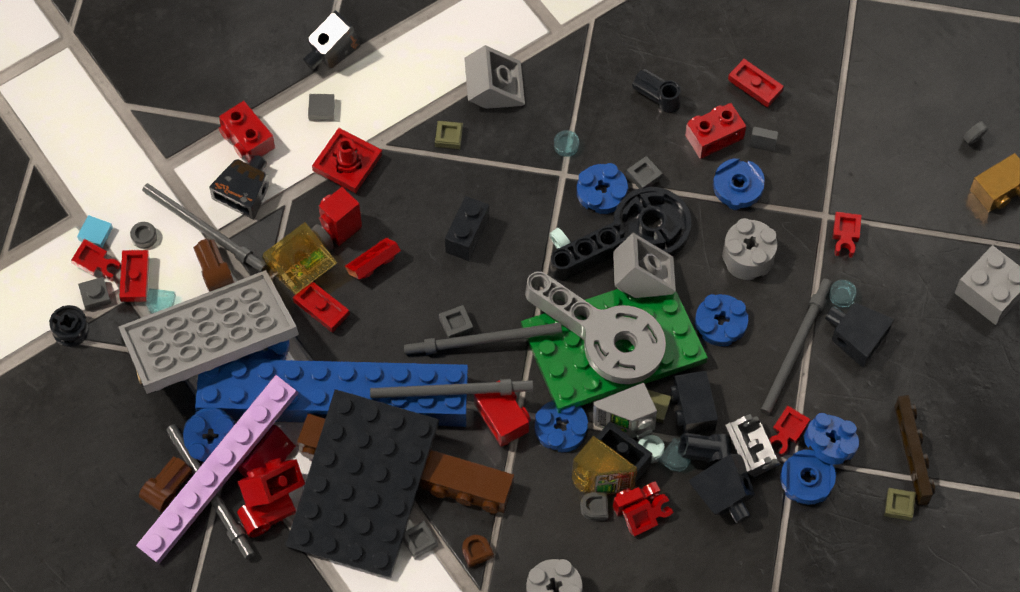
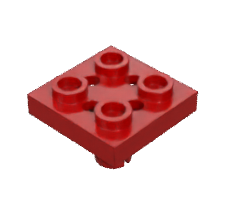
[312,128,383,193]

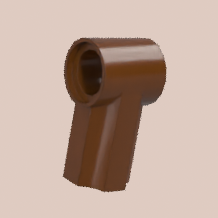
[193,239,234,292]
[139,456,192,513]

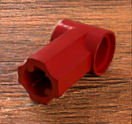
[237,494,296,538]

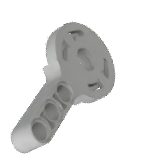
[525,272,666,384]

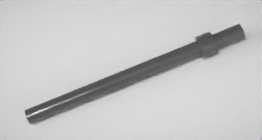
[142,183,268,272]
[761,278,833,415]
[404,323,562,355]
[370,379,533,399]
[166,424,255,559]

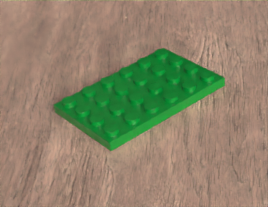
[521,289,708,413]

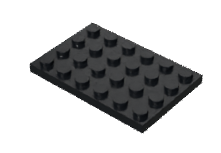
[286,389,439,578]

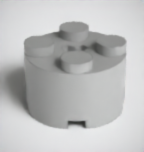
[722,218,777,280]
[526,559,582,592]

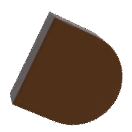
[462,535,494,568]

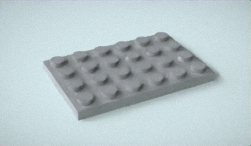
[118,270,299,394]

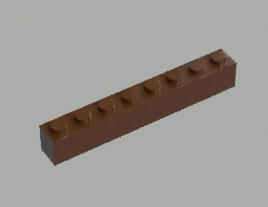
[297,414,514,513]

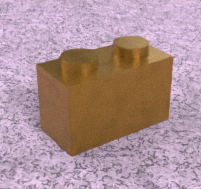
[970,153,1020,212]

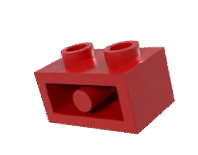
[219,101,275,163]
[685,103,746,159]
[319,187,362,246]
[474,380,531,447]
[238,458,305,507]

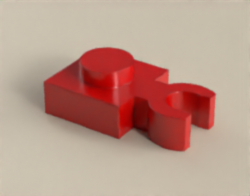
[832,212,862,258]
[71,239,121,281]
[769,405,811,457]
[613,481,660,517]
[622,494,673,537]

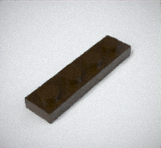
[894,395,935,506]

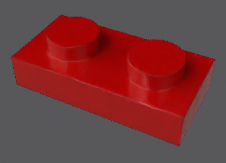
[728,59,784,108]
[345,238,401,280]
[119,250,149,302]
[293,281,350,333]

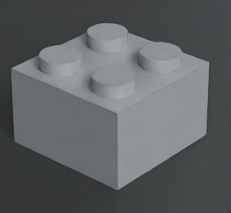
[955,245,1020,325]

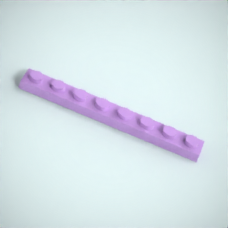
[136,375,298,564]

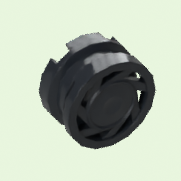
[49,305,89,347]

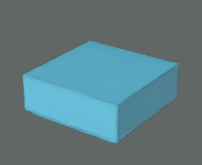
[77,215,113,248]

